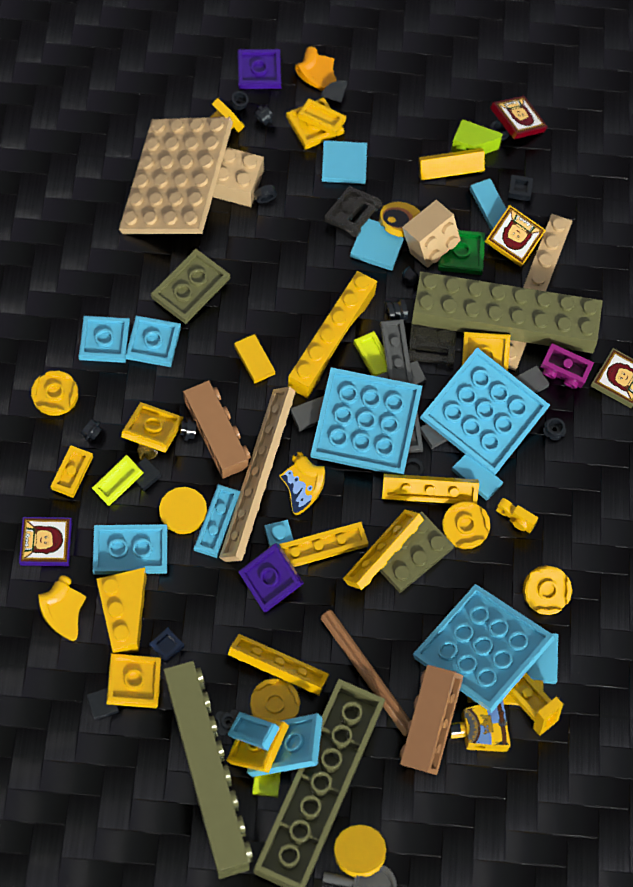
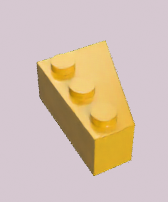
[96,567,147,655]

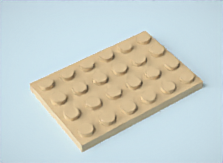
[119,117,233,234]

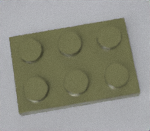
[151,249,230,324]
[379,512,454,593]

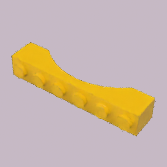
[288,271,377,399]

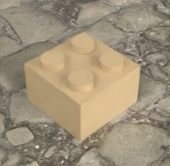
[213,147,264,207]
[402,200,461,268]

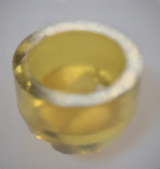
[137,444,158,460]

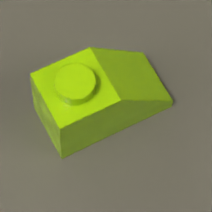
[451,119,503,154]

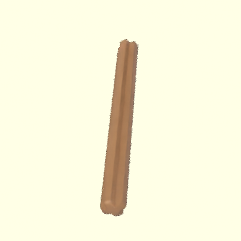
[321,610,410,736]

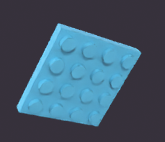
[420,348,550,475]
[311,368,422,475]
[413,584,554,713]

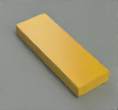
[419,148,485,180]

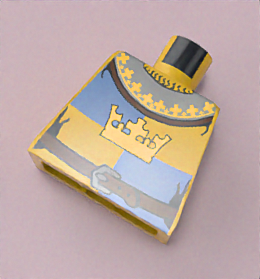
[449,700,510,752]

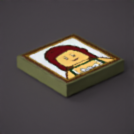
[591,348,633,408]

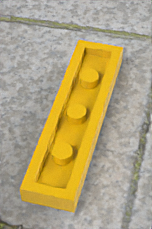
[382,474,479,504]
[343,510,424,590]
[279,522,368,567]
[228,634,329,695]

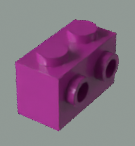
[539,343,594,389]

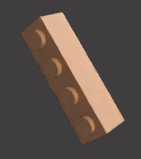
[183,381,251,479]
[400,665,464,775]

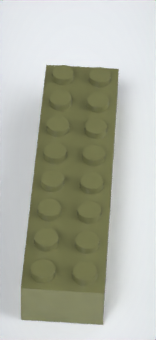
[412,271,603,353]
[164,661,253,879]
[254,679,385,887]

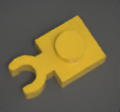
[496,498,538,533]

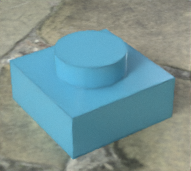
[264,520,293,547]

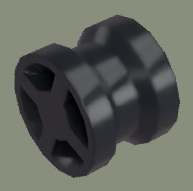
[384,298,408,321]

